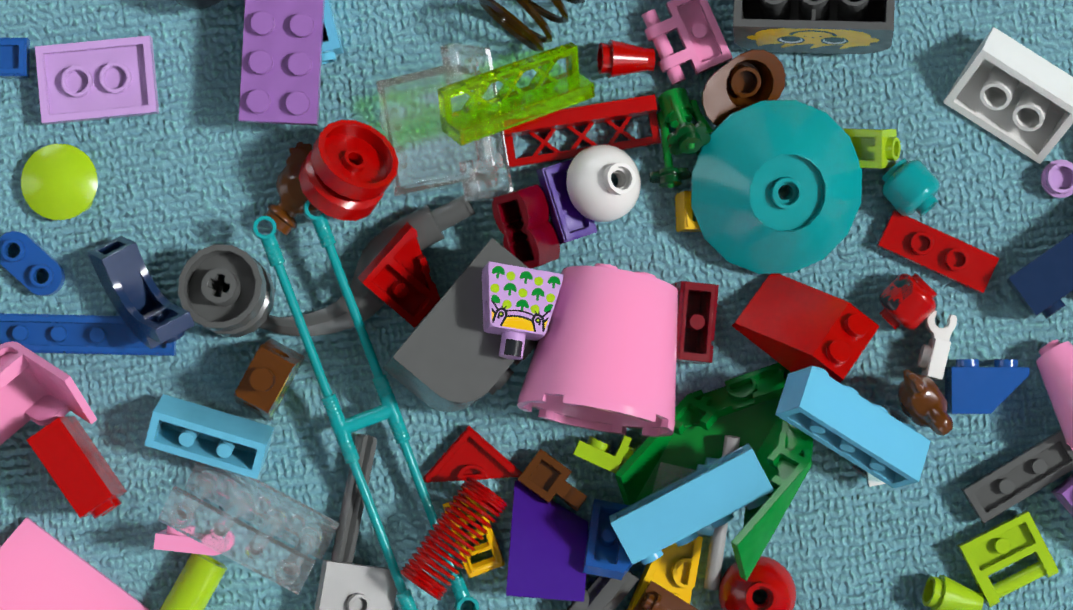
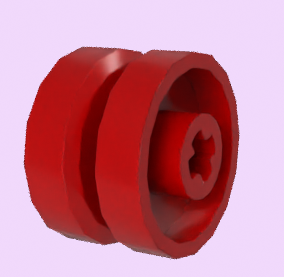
[298,120,399,221]

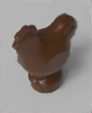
[263,142,319,236]
[898,369,953,436]

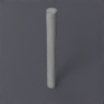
[703,435,740,590]

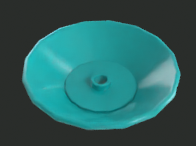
[691,100,862,274]

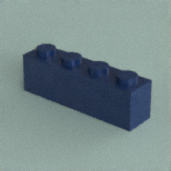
[1007,233,1073,319]

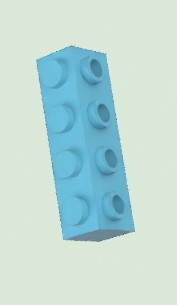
[775,365,931,488]
[609,443,774,565]

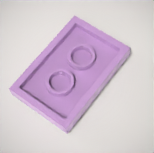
[35,36,159,125]

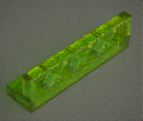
[437,42,595,146]

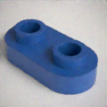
[0,231,65,296]

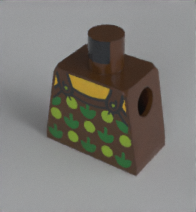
[234,338,305,421]

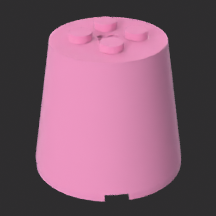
[517,263,678,437]

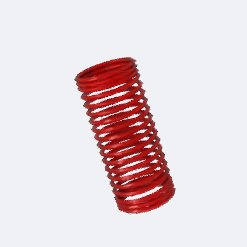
[400,477,507,600]

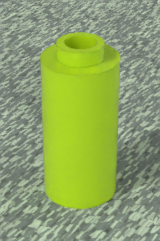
[160,553,227,610]

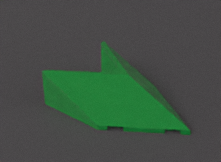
[615,363,813,581]

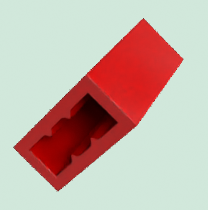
[26,416,127,519]

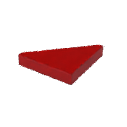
[423,425,523,483]

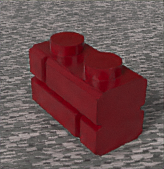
[671,281,719,364]

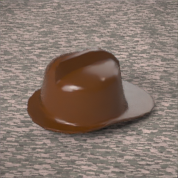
[702,49,786,126]

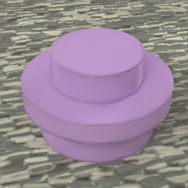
[1041,160,1073,198]

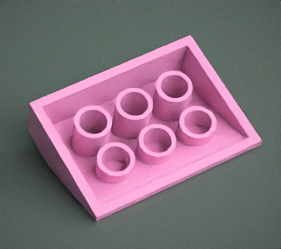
[0,517,150,610]

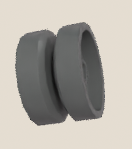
[178,244,275,337]

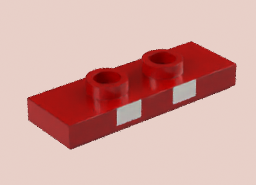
[876,210,999,294]

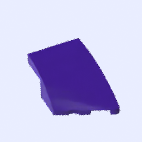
[506,480,589,602]

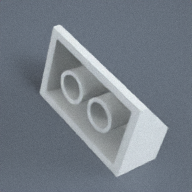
[943,27,1073,164]

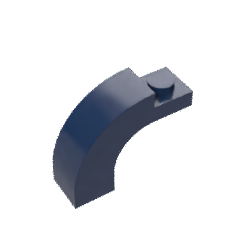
[88,236,195,349]

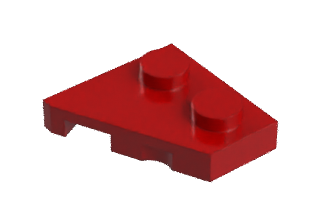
[357,222,440,328]

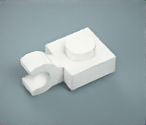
[918,311,957,380]

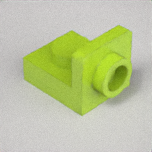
[842,128,901,169]
[573,435,635,473]

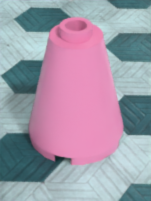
[1036,339,1073,451]

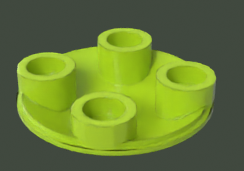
[21,144,98,220]

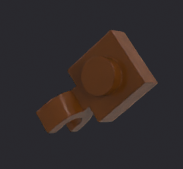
[518,449,587,511]

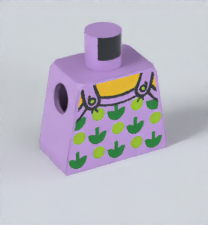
[482,261,564,360]

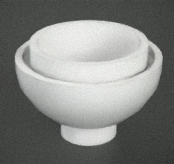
[566,145,641,222]

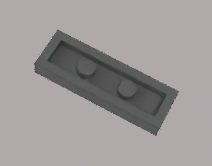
[961,430,1073,523]

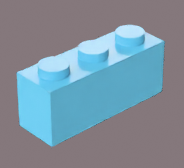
[144,394,275,479]

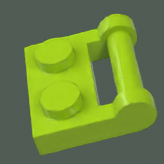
[957,511,1059,608]

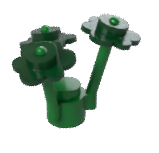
[649,87,713,188]

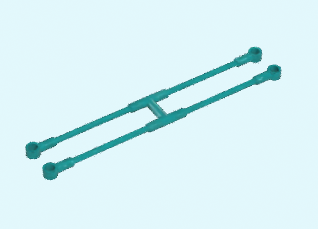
[252,200,479,610]

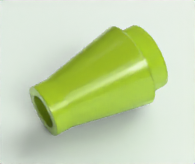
[922,575,984,610]

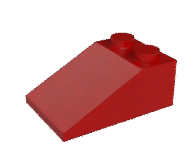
[732,273,880,383]

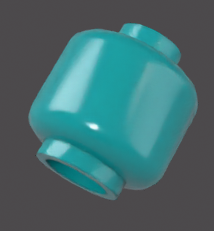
[882,158,940,216]

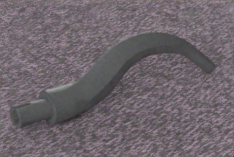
[259,194,476,336]

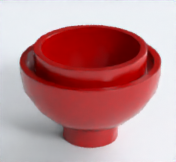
[718,556,796,610]

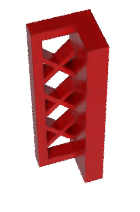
[502,94,661,168]

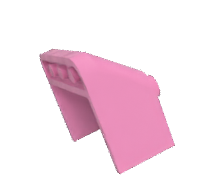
[0,341,97,445]

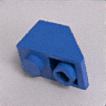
[945,359,1030,414]

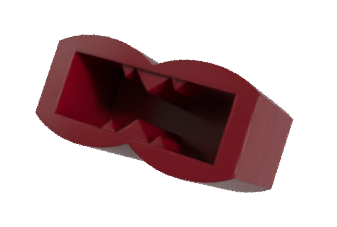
[492,184,560,269]

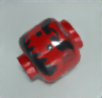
[879,272,937,330]

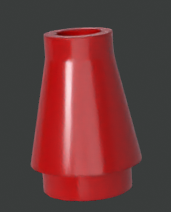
[597,39,655,78]

